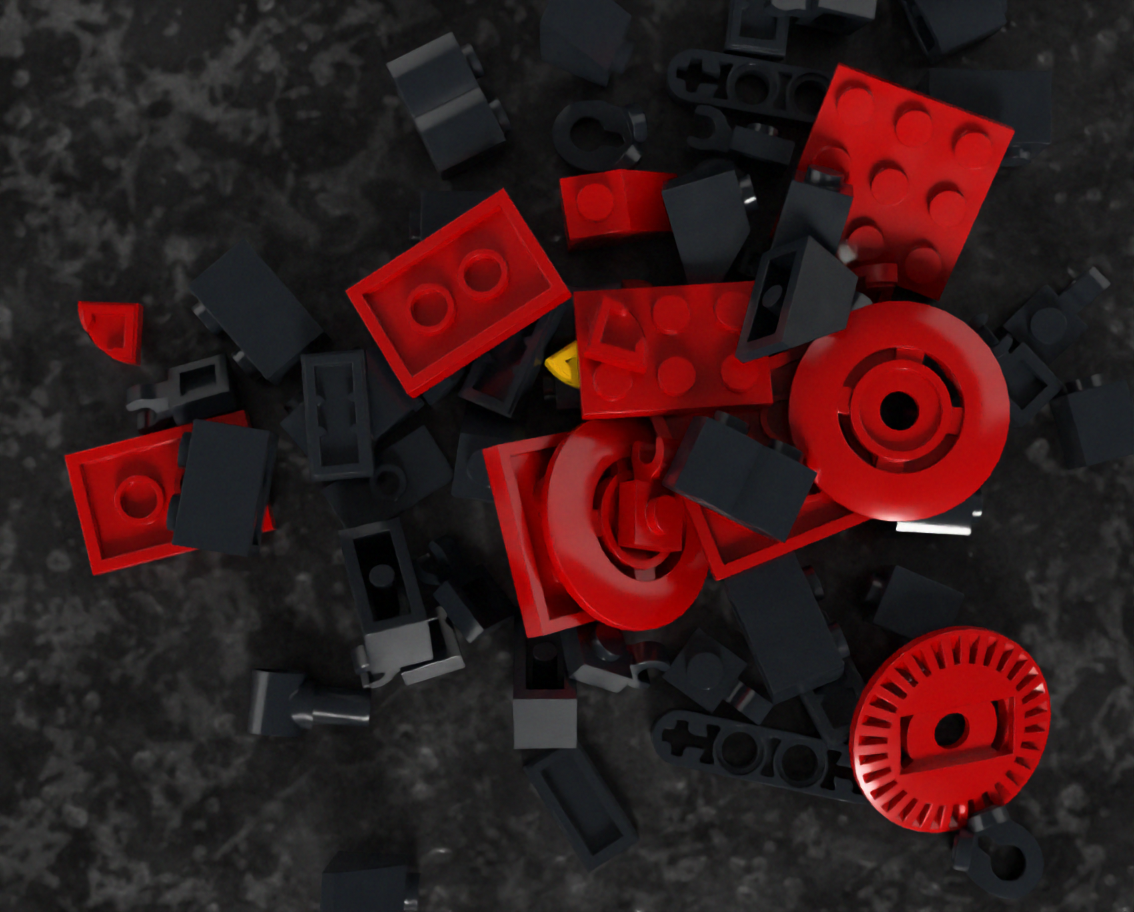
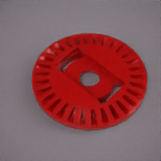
[788,301,1010,521]
[541,417,709,631]
[849,625,1051,833]

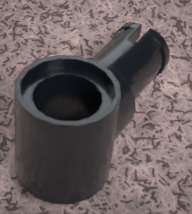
[247,668,372,737]

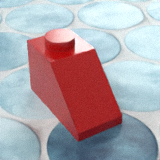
[559,169,678,253]

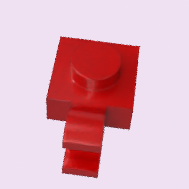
[618,437,683,553]

